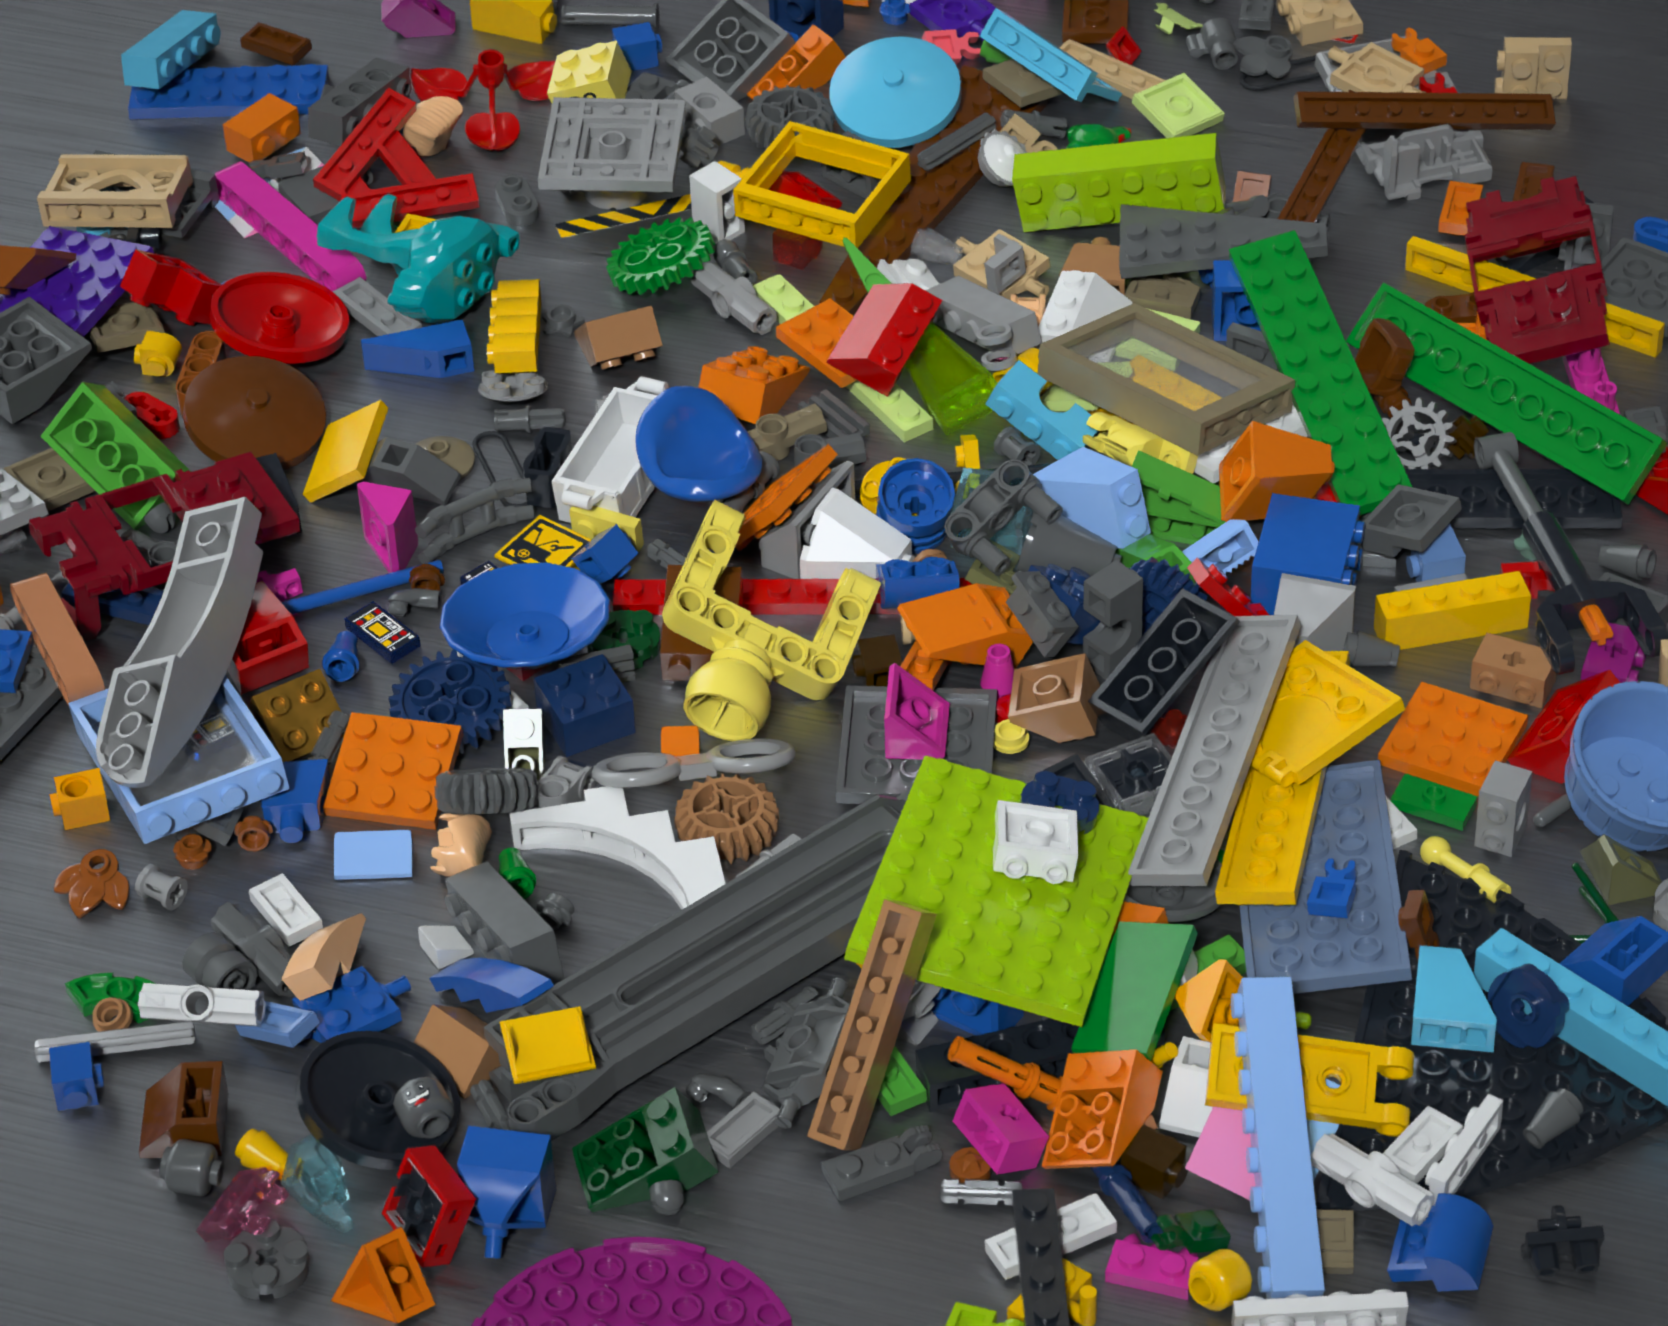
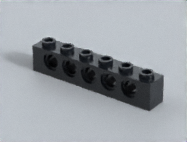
[915,1018,1165,1113]

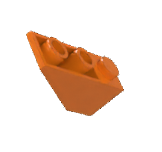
[747,24,846,100]

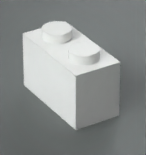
[689,161,745,244]

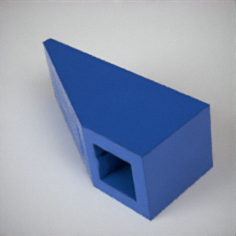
[361,319,474,378]

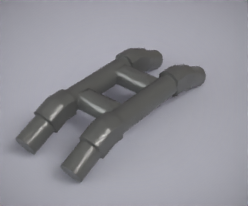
[415,478,534,564]

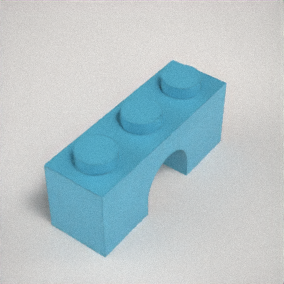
[986,360,1100,460]

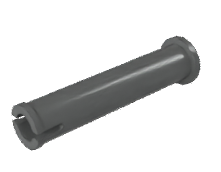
[561,3,659,29]

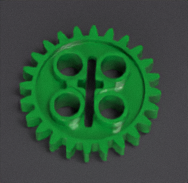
[606,217,715,295]

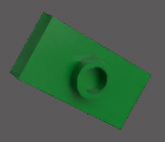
[1390,773,1478,831]

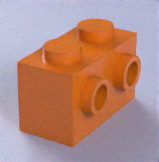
[223,93,301,162]

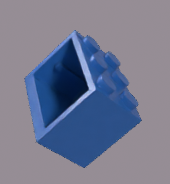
[1250,493,1365,615]

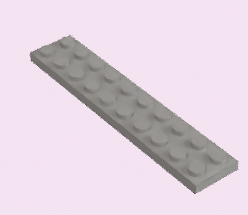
[1128,615,1301,887]

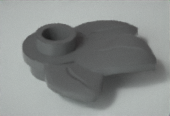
[1232,35,1293,78]

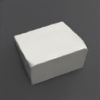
[418,925,474,970]

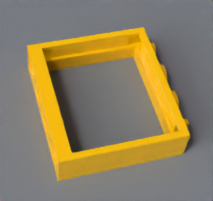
[733,121,911,249]

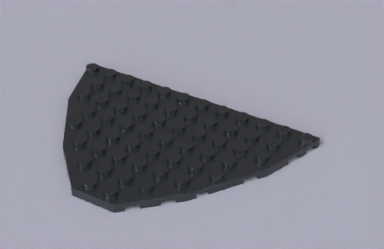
[1316,850,1668,1211]

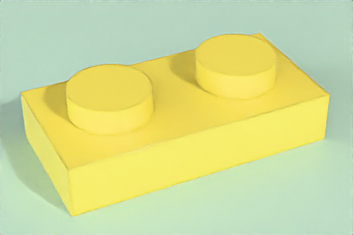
[569,506,644,553]

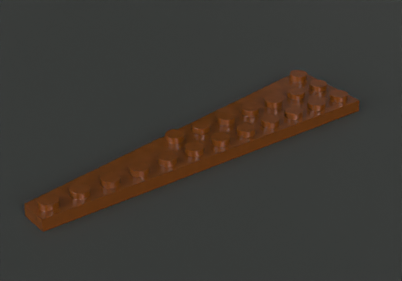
[819,65,1049,316]

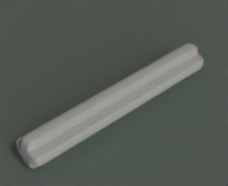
[34,1021,196,1063]

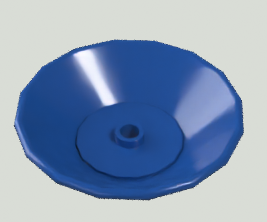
[439,562,610,670]

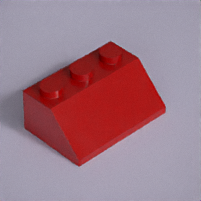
[826,283,943,397]
[1507,669,1620,784]

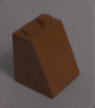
[660,565,744,681]

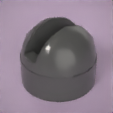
[144,502,176,534]
[649,1180,684,1216]

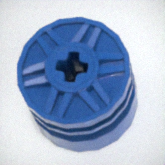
[876,458,955,554]

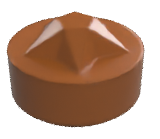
[949,1147,991,1183]

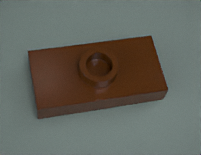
[240,22,312,65]
[1513,162,1555,201]

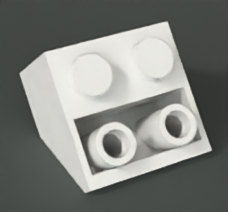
[1159,1036,1213,1138]

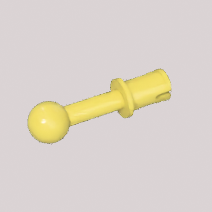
[1420,836,1512,903]

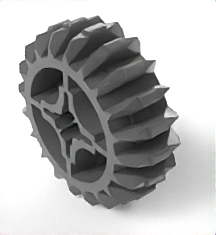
[745,85,835,149]
[434,767,539,814]

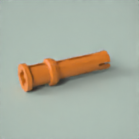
[948,1036,1063,1112]

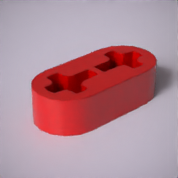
[123,392,180,439]

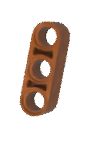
[176,331,226,419]

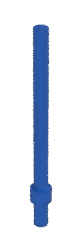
[281,560,444,614]

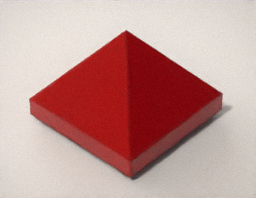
[1106,26,1142,65]

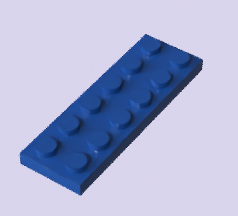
[128,64,329,119]

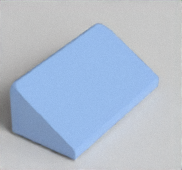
[334,830,414,880]

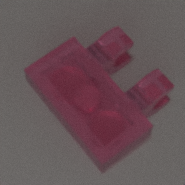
[196,1167,293,1242]

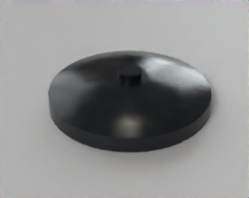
[296,1031,460,1170]

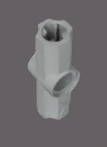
[691,261,777,336]

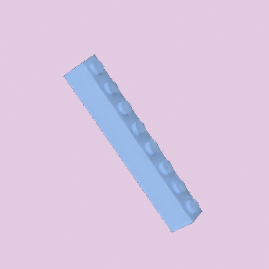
[1231,977,1325,1299]

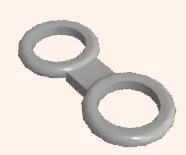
[592,738,796,788]

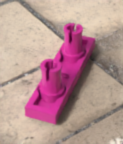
[1563,348,1620,414]

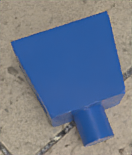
[260,759,331,843]

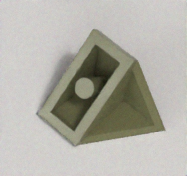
[1580,834,1662,905]

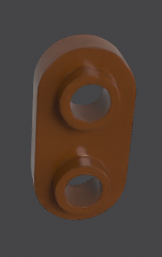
[1425,292,1478,323]

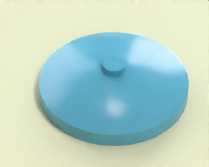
[829,37,962,148]

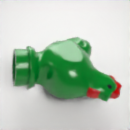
[1066,124,1132,149]

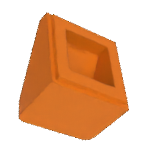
[661,726,700,757]

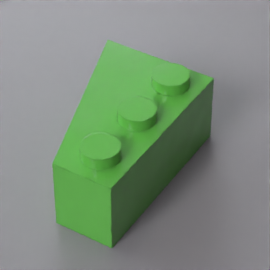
[1132,450,1226,545]

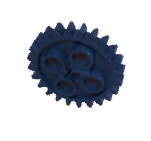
[388,649,512,753]

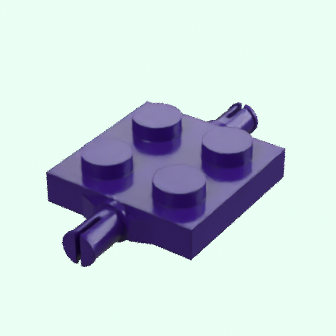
[909,0,998,41]

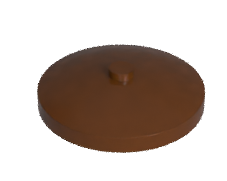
[183,356,326,470]

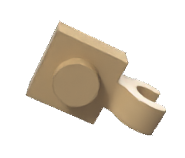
[1000,113,1058,153]

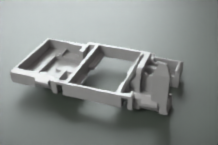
[1315,36,1493,201]

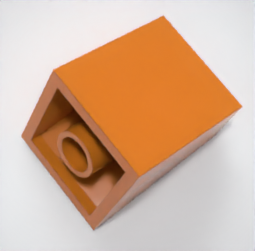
[1219,421,1335,522]

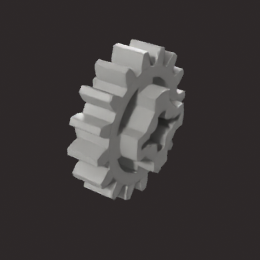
[1381,398,1457,469]

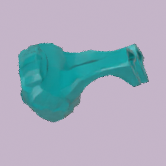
[317,194,520,323]

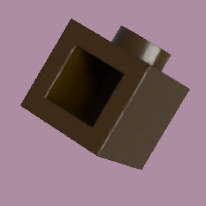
[852,634,902,687]
[1121,1125,1188,1200]

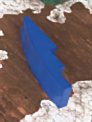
[429,957,554,1013]

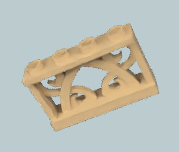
[37,154,193,228]

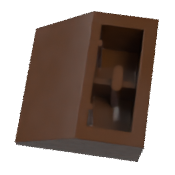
[139,1061,229,1158]

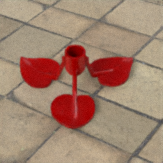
[411,49,556,151]

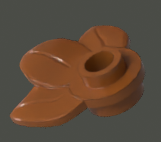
[54,849,130,918]

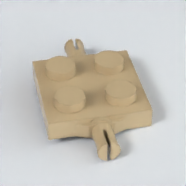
[1328,42,1426,93]
[953,229,1050,300]

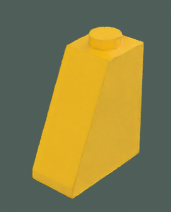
[469,0,557,44]

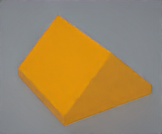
[1175,959,1243,1042]

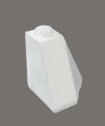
[800,487,915,579]

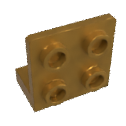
[248,669,345,762]

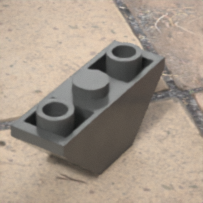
[357,437,461,505]

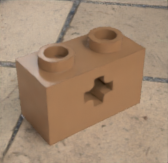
[1470,633,1557,709]

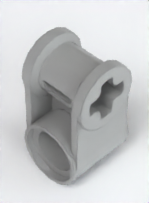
[536,755,596,809]

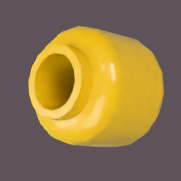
[1188,1249,1252,1311]

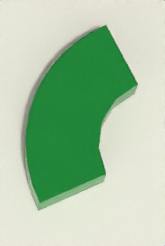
[65,973,156,1024]

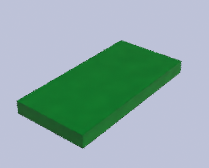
[1071,921,1198,1061]

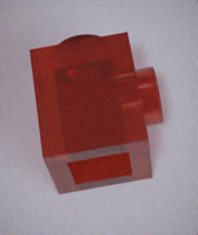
[772,228,823,270]

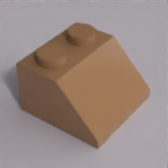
[574,305,663,370]
[1008,653,1100,743]

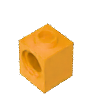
[49,768,111,830]

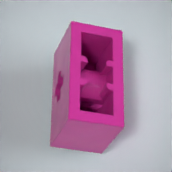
[953,1084,1049,1175]

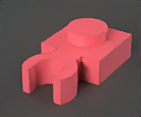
[922,29,981,64]

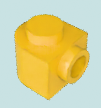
[134,331,182,377]

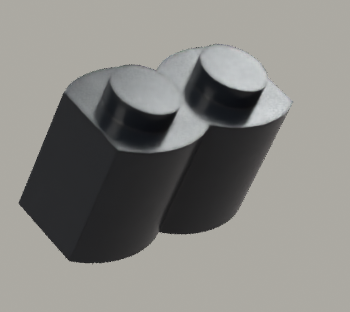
[523,427,572,509]

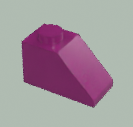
[381,0,455,38]

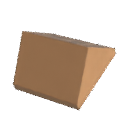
[413,1004,501,1099]

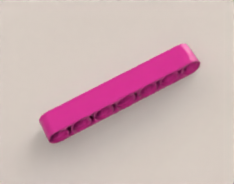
[214,161,366,292]

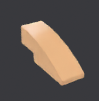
[282,913,366,1001]

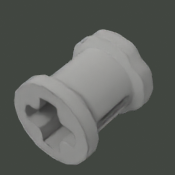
[135,864,188,911]

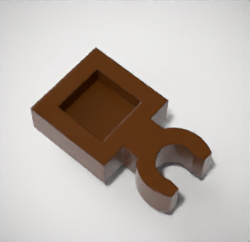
[1398,890,1439,961]

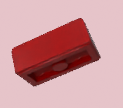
[769,171,843,209]

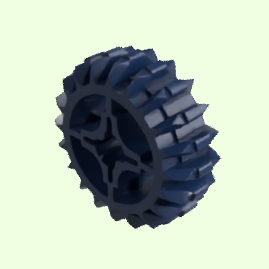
[1129,557,1208,636]

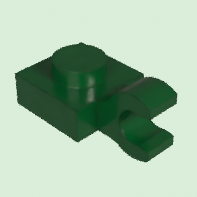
[1151,1210,1231,1254]

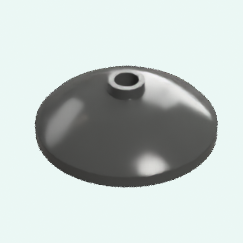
[1124,858,1222,923]

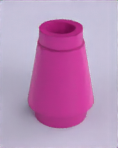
[980,644,1014,700]

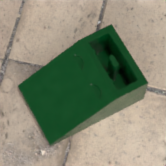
[571,1087,719,1212]

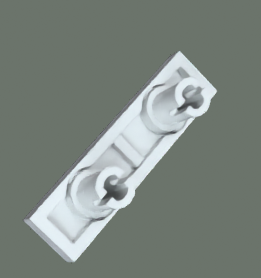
[1232,1289,1408,1326]

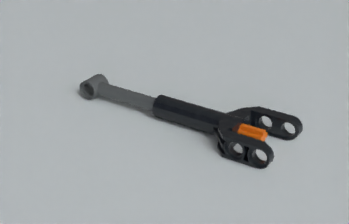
[1474,432,1668,675]

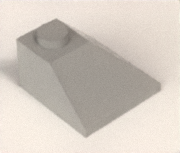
[1274,573,1356,651]

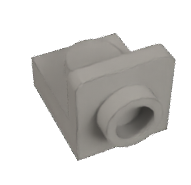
[984,234,1026,294]

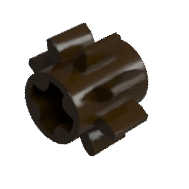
[1447,415,1489,459]

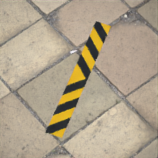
[555,194,692,238]

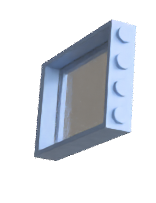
[68,675,290,844]

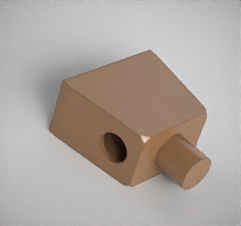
[1059,237,1125,295]

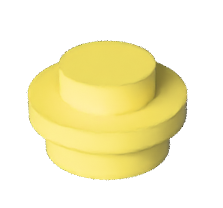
[994,719,1029,754]

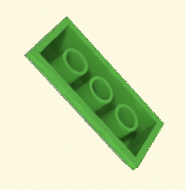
[40,382,192,530]

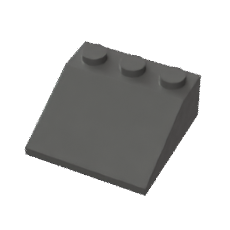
[665,0,796,102]
[0,297,92,424]

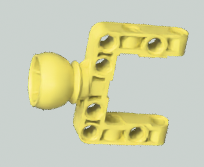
[662,499,881,741]

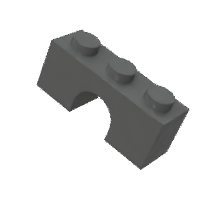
[1083,560,1143,680]

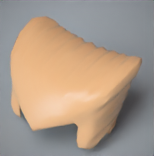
[402,96,463,157]
[430,813,492,877]

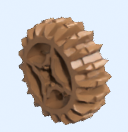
[674,772,779,864]

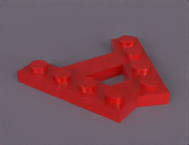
[313,88,479,228]

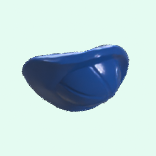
[635,386,762,502]

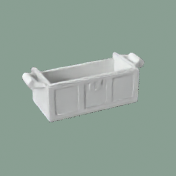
[551,376,669,523]

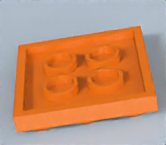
[735,444,838,552]
[1378,681,1528,797]
[323,712,463,830]

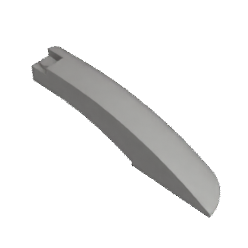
[96,497,263,788]

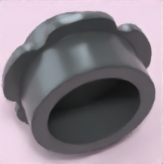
[536,893,574,929]

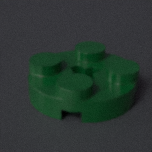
[587,610,661,670]

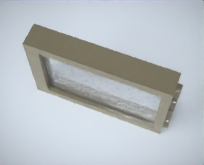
[1038,303,1295,456]

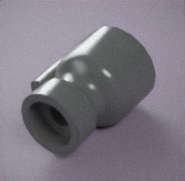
[1186,17,1238,70]

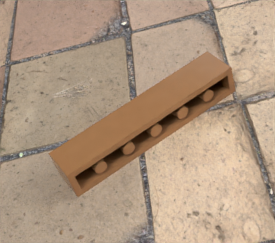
[807,899,937,1151]

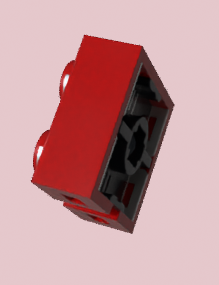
[381,1145,476,1268]

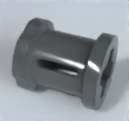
[994,427,1040,465]

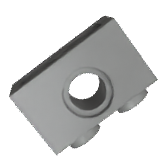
[674,77,745,146]
[1474,760,1532,857]

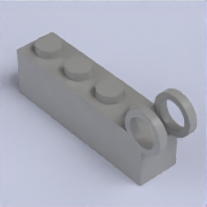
[925,276,1041,371]

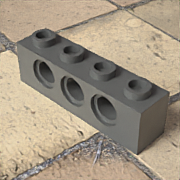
[308,58,412,146]

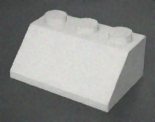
[1037,270,1133,364]

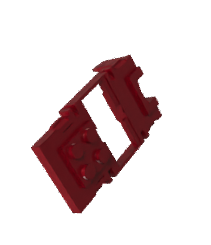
[1464,176,1610,364]
[29,451,300,641]

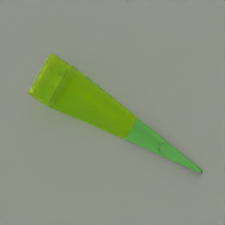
[843,237,997,436]

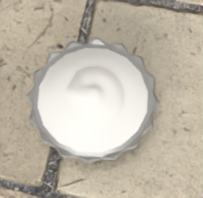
[978,129,1027,187]

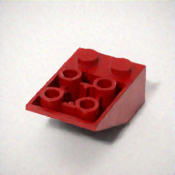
[227,581,309,695]

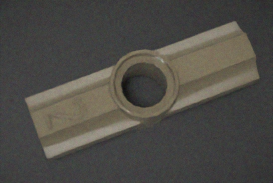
[748,404,827,461]

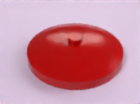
[209,272,349,364]

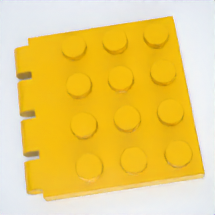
[1250,640,1405,787]

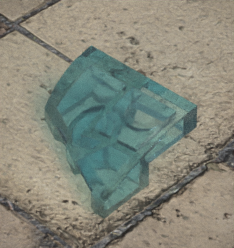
[280,1134,354,1233]

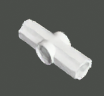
[138,983,266,1027]
[1310,1133,1434,1226]

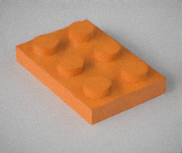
[776,298,857,388]

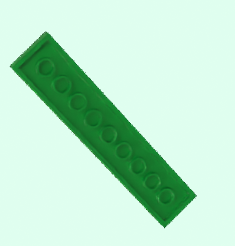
[1228,230,1412,515]
[1346,282,1668,505]

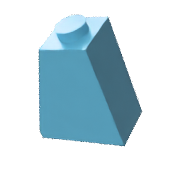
[1411,945,1497,1053]

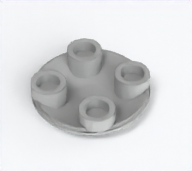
[478,370,548,402]

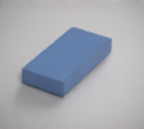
[235,1001,320,1048]

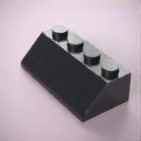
[1088,589,1240,741]

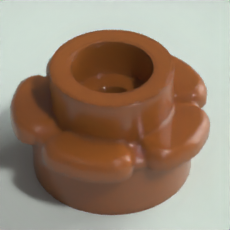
[234,816,273,852]
[173,834,212,870]

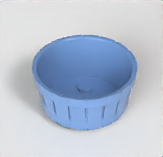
[1564,681,1668,852]

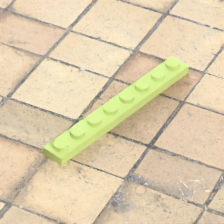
[753,274,933,443]

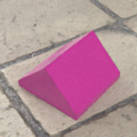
[357,482,418,573]
[884,663,950,760]

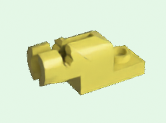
[1083,412,1198,474]

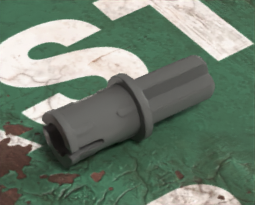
[1000,109,1067,139]
[494,405,566,433]
[751,986,819,1045]

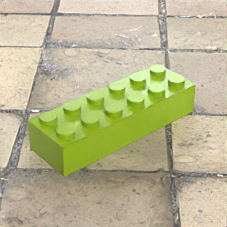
[1012,133,1226,232]

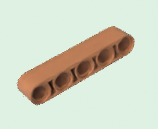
[10,573,105,706]

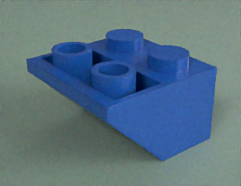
[1559,916,1668,1006]

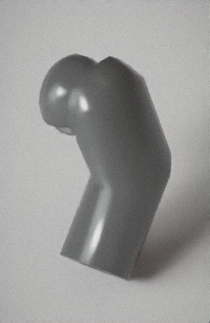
[388,588,442,617]
[686,1073,749,1108]

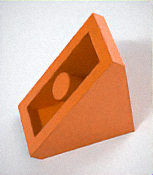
[331,1227,435,1323]

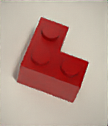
[119,249,221,326]

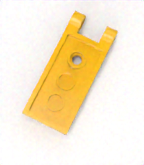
[1205,1023,1414,1137]

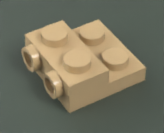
[1277,0,1363,46]
[1495,37,1572,99]

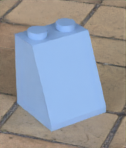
[1033,447,1151,549]

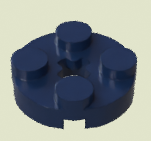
[1019,771,1099,835]
[1488,963,1570,1048]

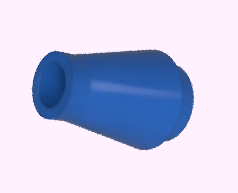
[322,631,359,682]

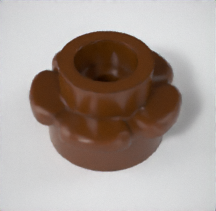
[409,564,445,591]

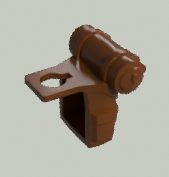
[1355,318,1415,419]

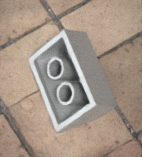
[759,461,855,579]

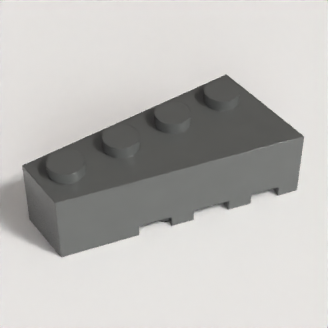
[444,861,564,985]

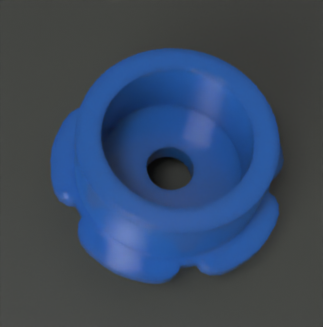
[880,0,910,25]

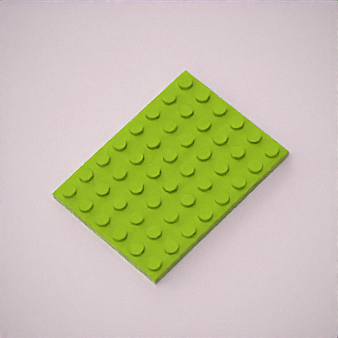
[844,755,1148,1027]

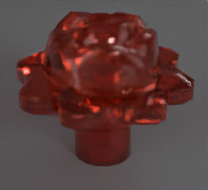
[1151,709,1188,749]

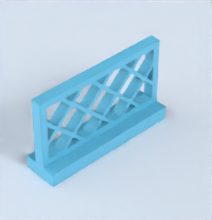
[979,8,1123,102]

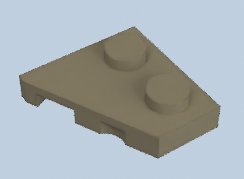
[1124,273,1200,319]

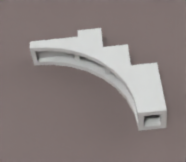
[509,786,726,910]

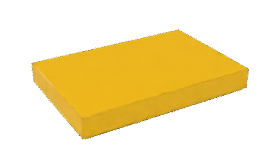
[303,400,388,503]

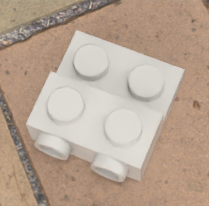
[993,800,1078,884]

